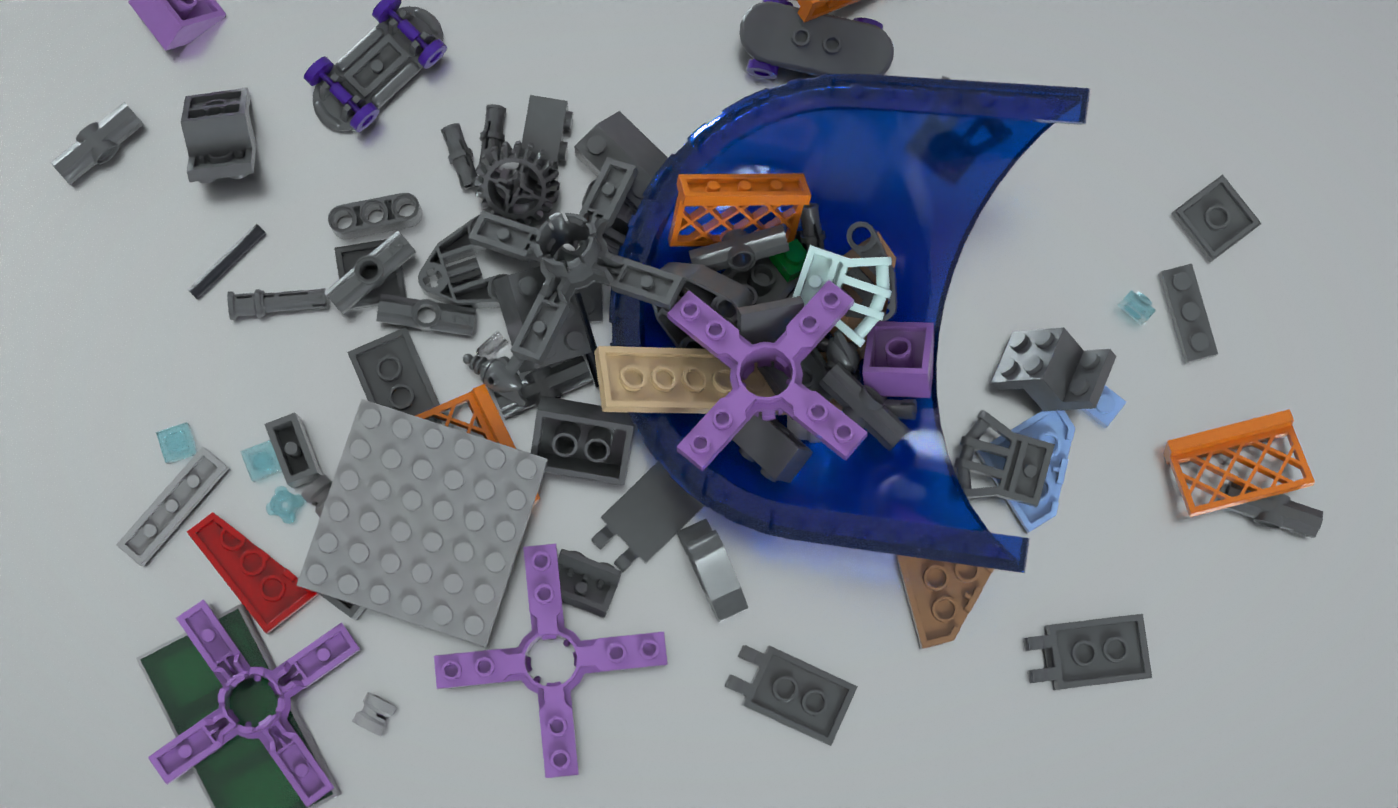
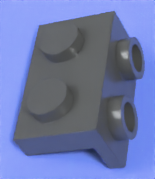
[558,549,622,618]

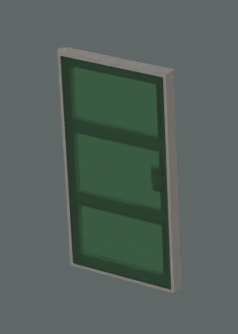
[136,604,341,808]

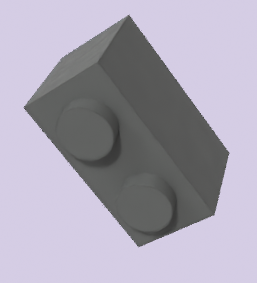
[522,95,573,169]
[264,412,322,488]
[732,412,813,483]

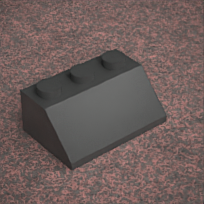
[574,111,684,218]

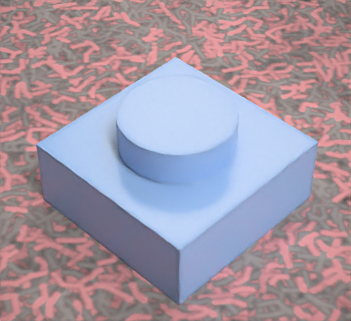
[1081,385,1126,428]

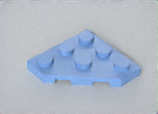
[976,410,1075,533]

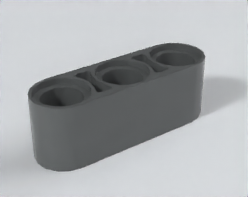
[328,193,422,239]

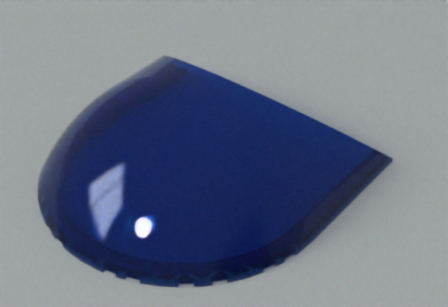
[609,74,1090,573]

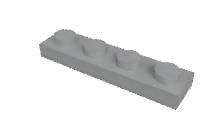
[116,446,229,567]

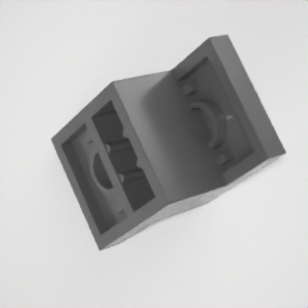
[181,88,256,183]
[991,327,1117,411]

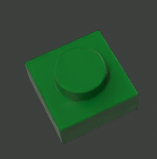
[769,239,808,282]

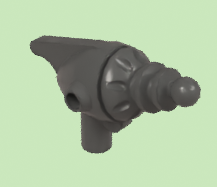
[816,329,862,384]
[463,354,528,406]

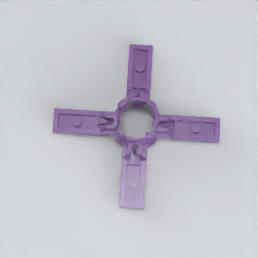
[667,280,868,472]
[434,544,668,778]
[148,599,361,807]

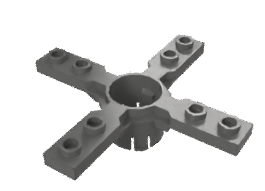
[468,157,685,366]

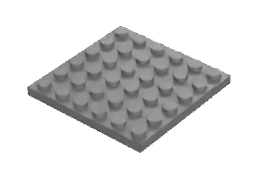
[297,399,548,647]

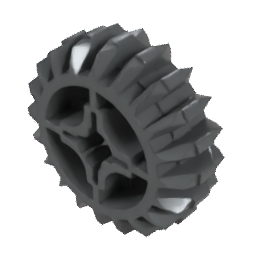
[474,140,560,226]

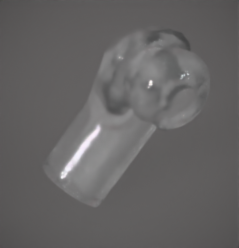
[476,331,508,361]

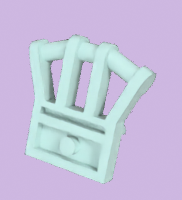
[792,245,892,347]

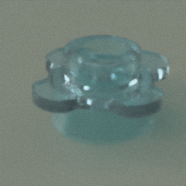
[266,486,304,524]

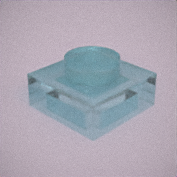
[1118,290,1156,325]
[156,422,198,464]
[240,440,282,483]

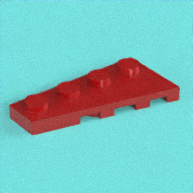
[187,512,319,635]

